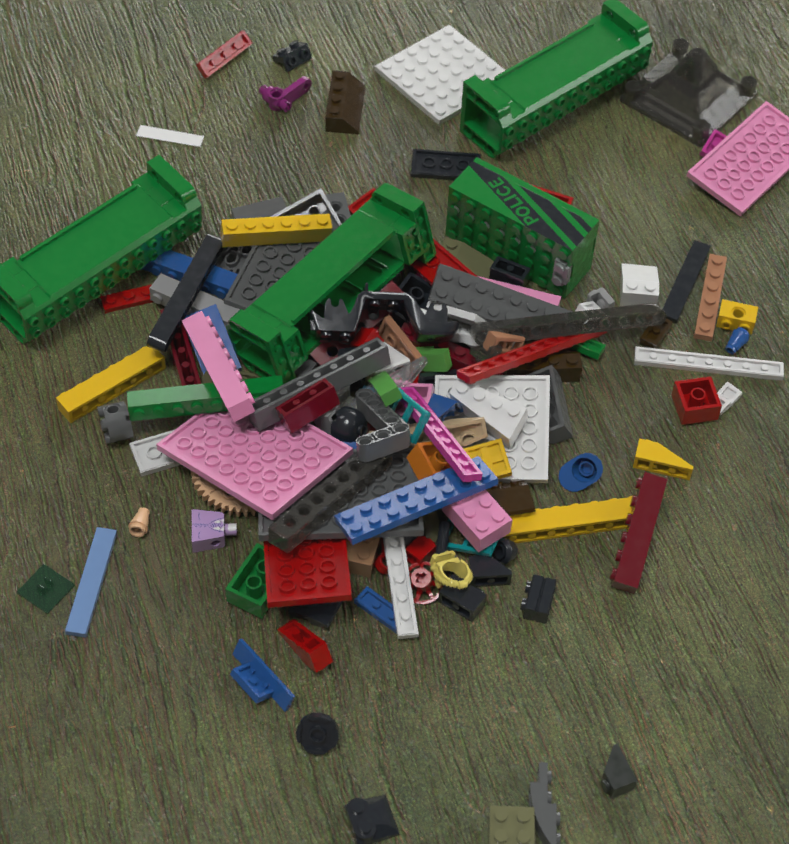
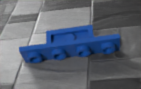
[230,638,295,711]

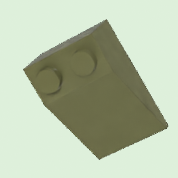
[442,237,494,279]

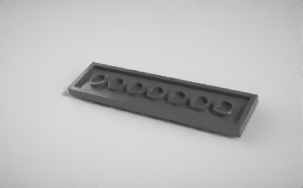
[428,263,577,340]

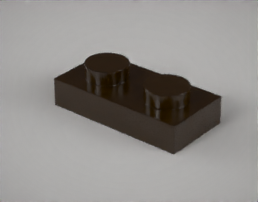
[639,314,673,349]

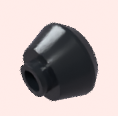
[492,537,518,565]

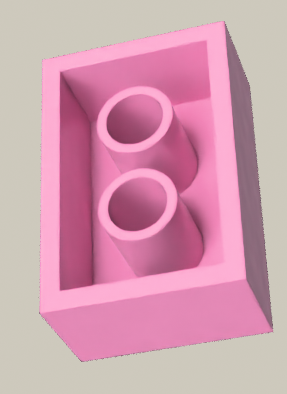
[441,490,512,552]

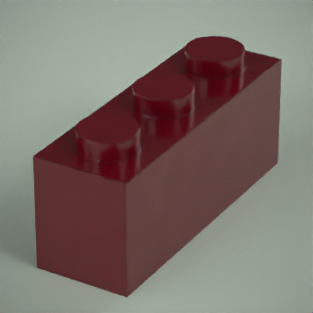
[275,378,340,434]

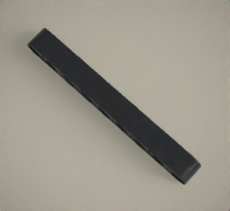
[147,233,224,353]

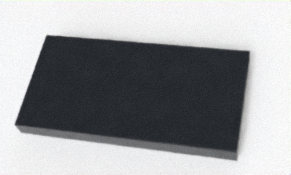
[411,149,481,181]

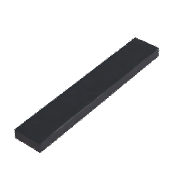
[660,240,711,324]

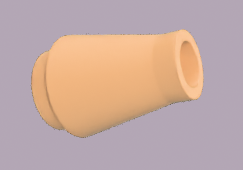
[128,507,150,537]

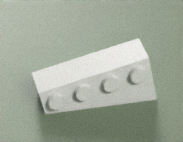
[449,378,528,449]

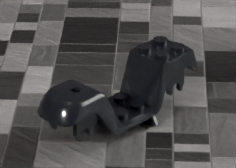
[308,283,460,344]

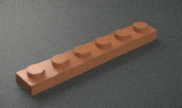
[694,254,727,342]

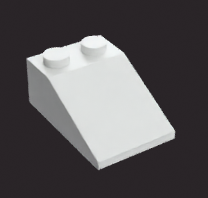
[620,263,659,310]

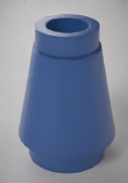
[725,327,750,355]

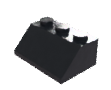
[392,271,434,328]

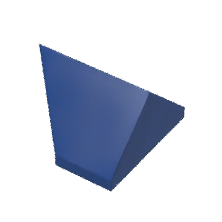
[428,393,464,421]

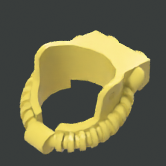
[430,550,473,589]

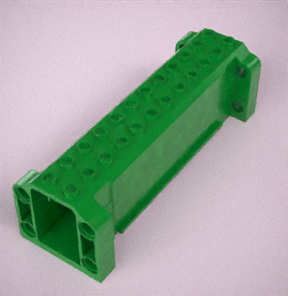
[459,0,653,158]
[0,155,202,344]
[226,182,437,385]

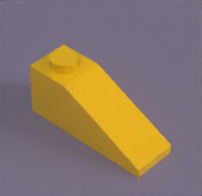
[633,438,693,481]

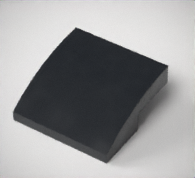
[288,601,343,628]

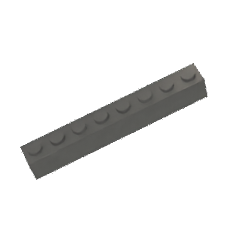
[248,337,391,431]

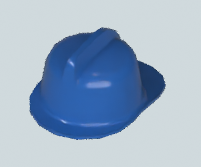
[559,453,603,492]

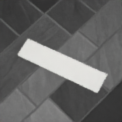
[136,125,204,147]

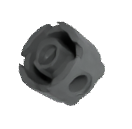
[97,401,133,444]

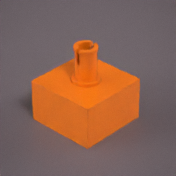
[406,442,451,480]

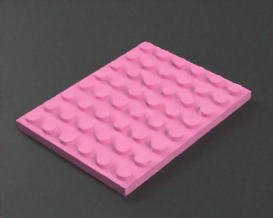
[156,411,353,520]

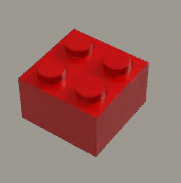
[671,376,722,425]

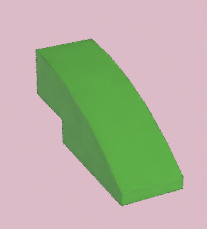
[416,346,452,372]
[368,371,403,407]

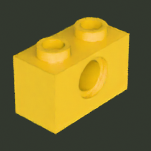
[716,299,758,335]

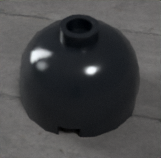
[330,406,368,443]

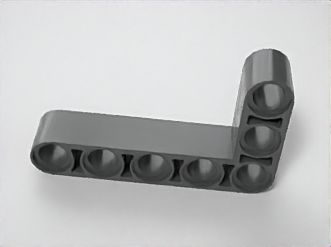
[356,389,411,462]

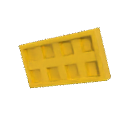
[464,438,512,479]

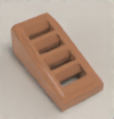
[483,331,526,354]

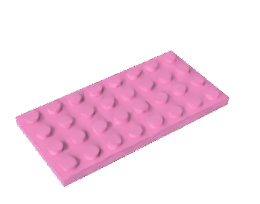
[686,101,789,216]

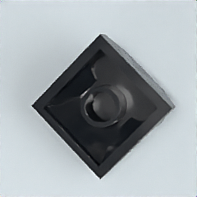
[344,794,400,844]

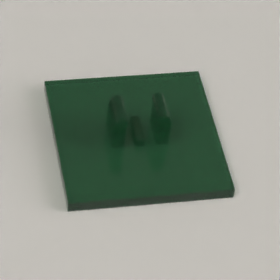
[16,564,75,614]

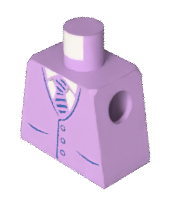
[192,509,237,553]

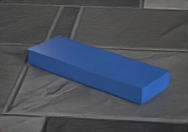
[354,586,397,634]

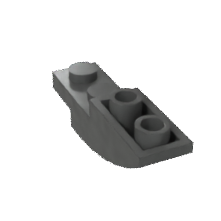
[528,762,561,844]

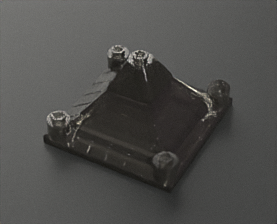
[620,38,758,148]

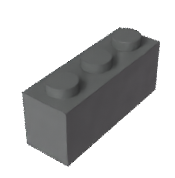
[231,197,287,219]

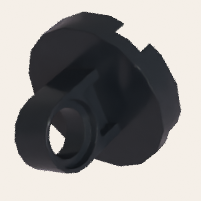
[296,712,340,755]

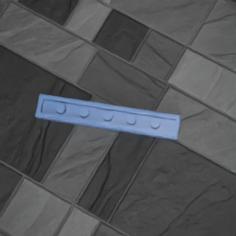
[65,527,117,638]

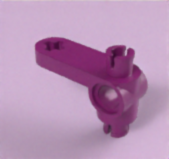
[259,76,312,112]

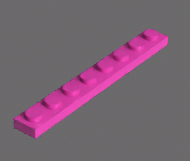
[400,387,483,482]

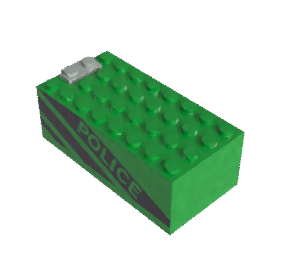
[445,157,600,299]

